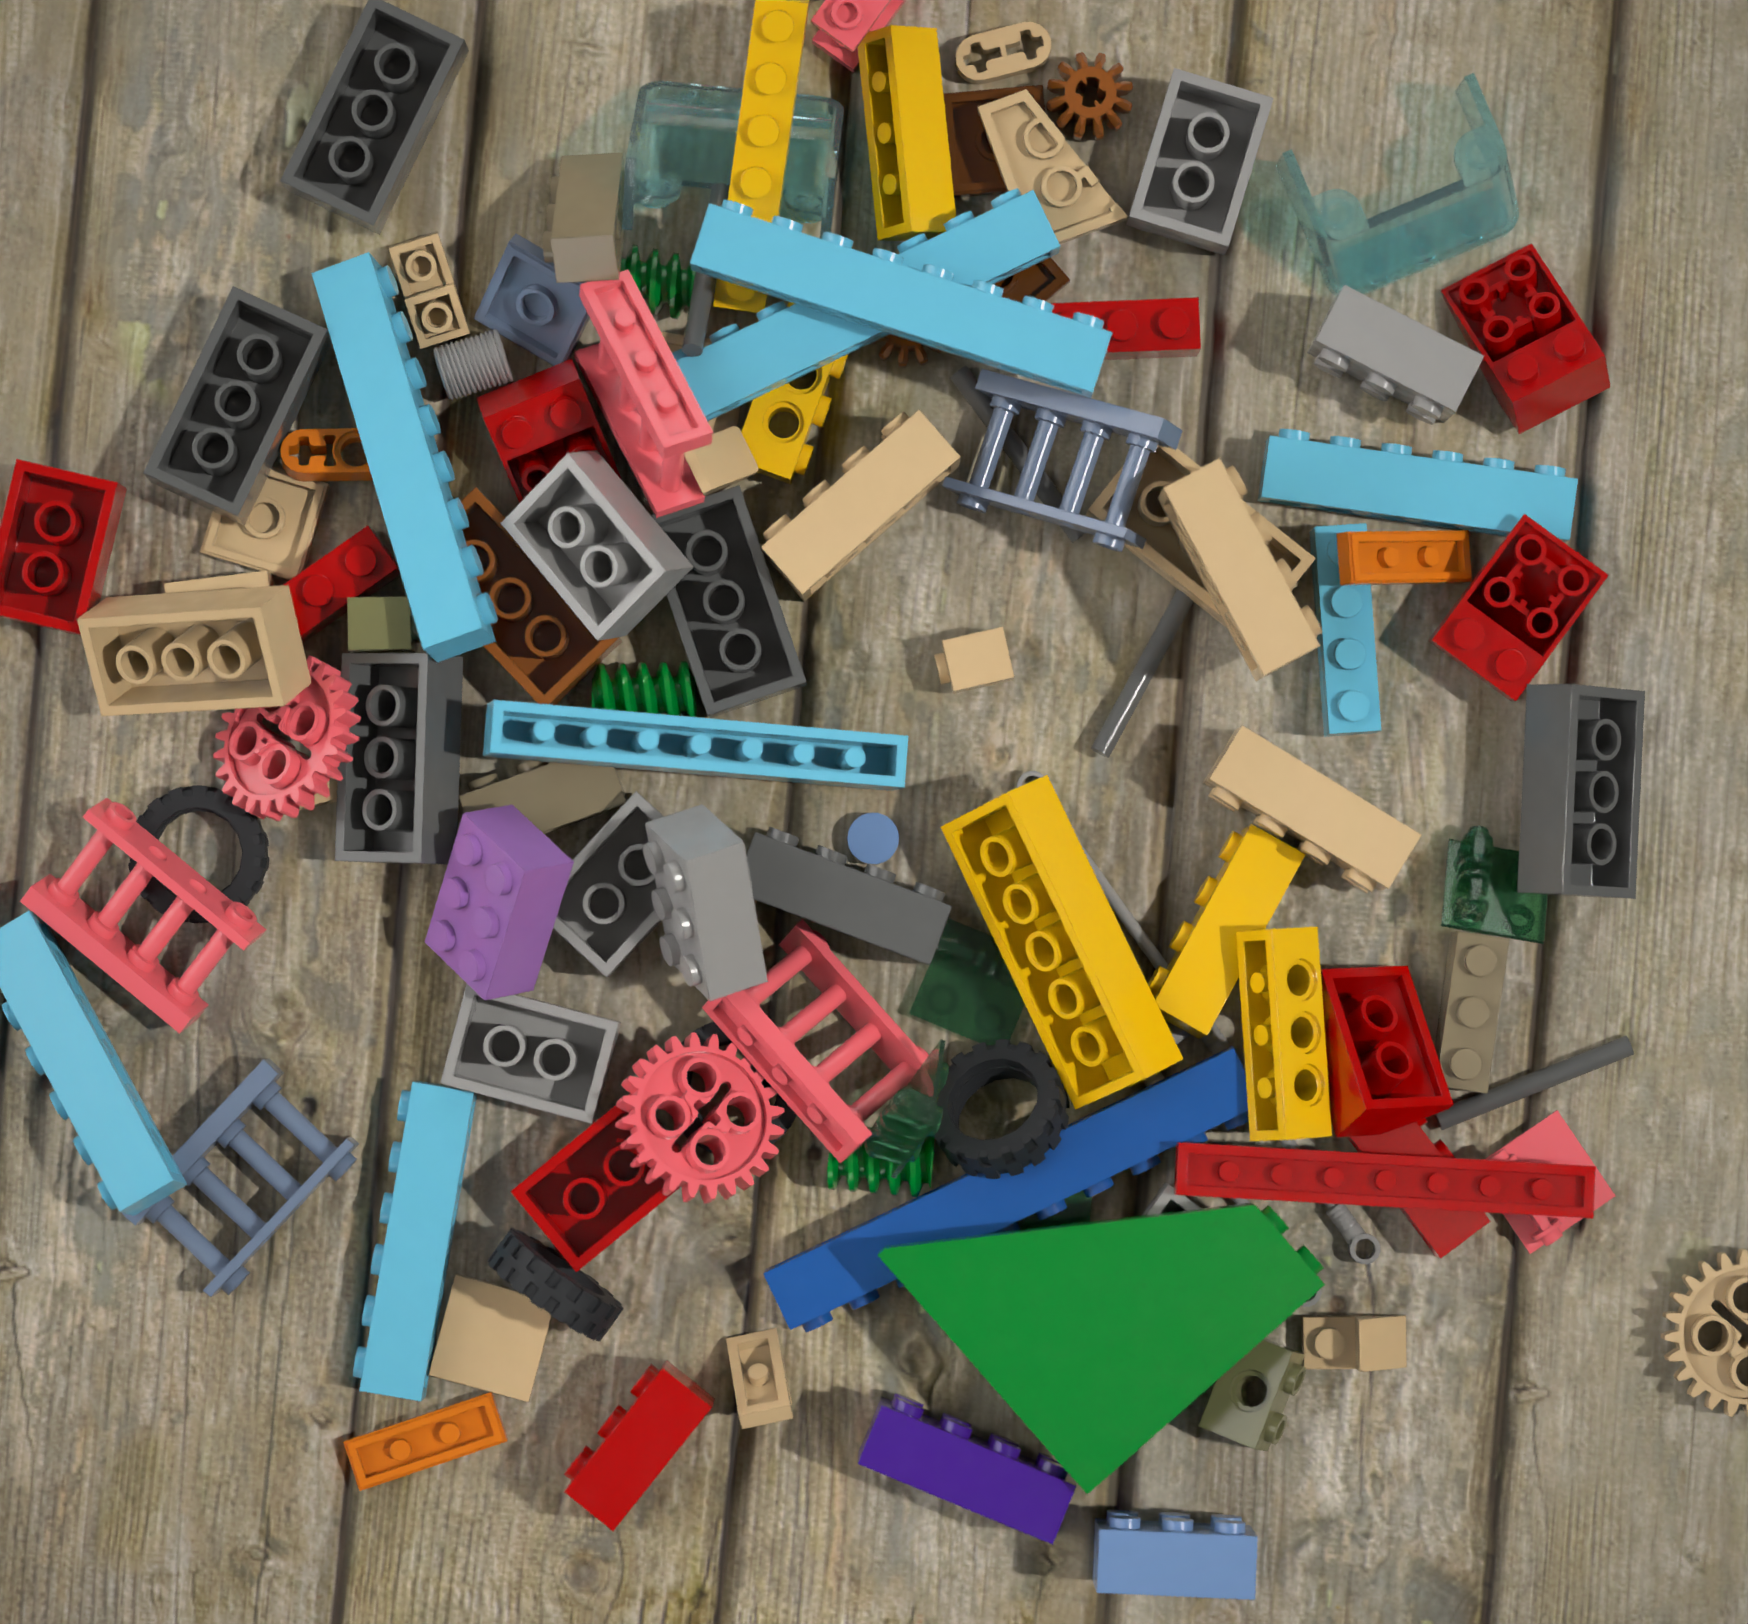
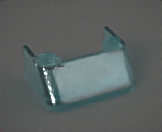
[1276,73,1519,296]
[622,81,844,239]

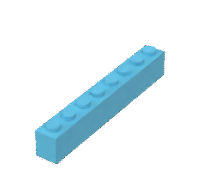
[672,188,1061,421]
[690,200,1112,398]
[311,252,498,663]
[483,700,908,791]

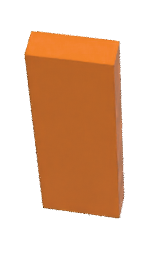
[1336,530,1472,586]
[343,1392,508,1491]

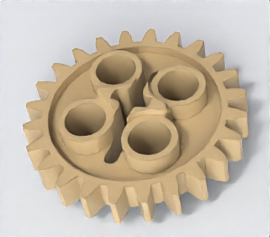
[1661,1248,1748,1417]

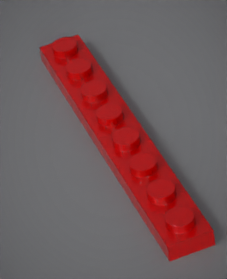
[1174,1142,1596,1219]

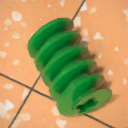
[620,244,696,320]
[592,661,697,717]
[826,1127,935,1198]

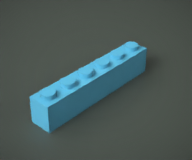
[1257,429,1578,543]
[0,911,188,1216]
[353,1081,478,1401]

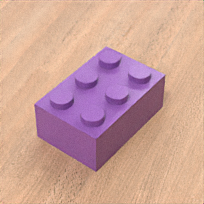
[425,805,574,1001]

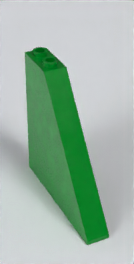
[877,1203,1326,1495]

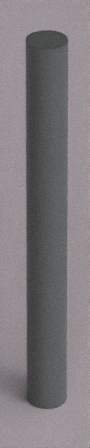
[682,183,729,357]
[950,366,1086,543]
[1091,589,1193,758]
[1435,1036,1634,1130]

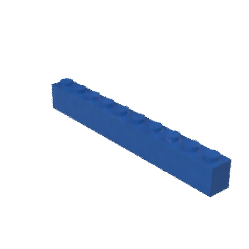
[763,1046,1249,1333]

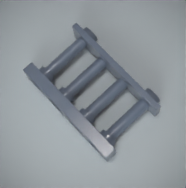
[942,369,1183,552]
[121,1059,359,1297]

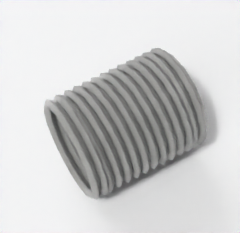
[433,328,513,401]

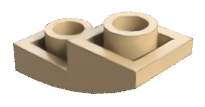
[389,232,470,349]

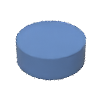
[847,813,899,865]

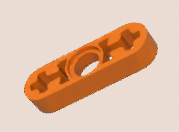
[280,428,373,482]

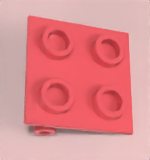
[1484,1110,1615,1254]

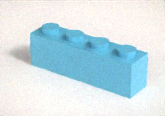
[1309,523,1381,737]

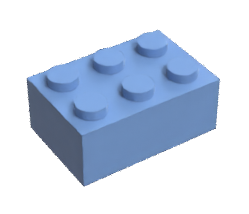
[1092,1510,1258,1600]

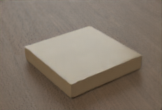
[200,467,330,580]
[428,1274,552,1402]

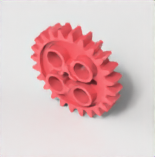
[213,655,361,821]
[615,1032,785,1204]

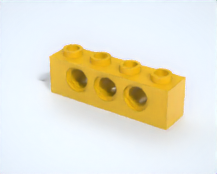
[741,302,849,484]
[1236,927,1332,1141]

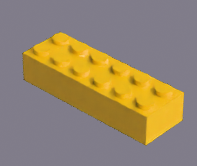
[940,775,1183,1110]

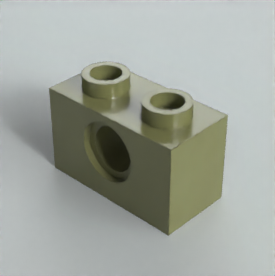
[347,596,421,653]
[1199,1338,1306,1452]

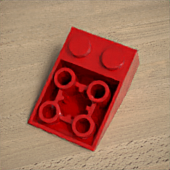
[1441,243,1611,434]
[476,358,622,503]
[1428,514,1609,701]

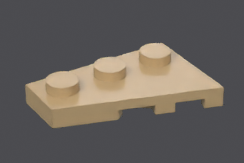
[977,89,1128,244]

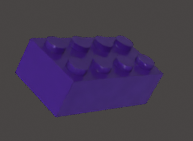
[857,1393,1077,1545]

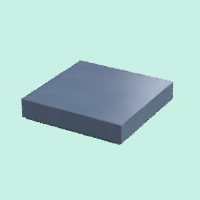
[473,234,590,366]

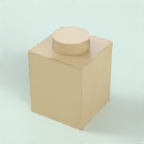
[934,627,1014,694]

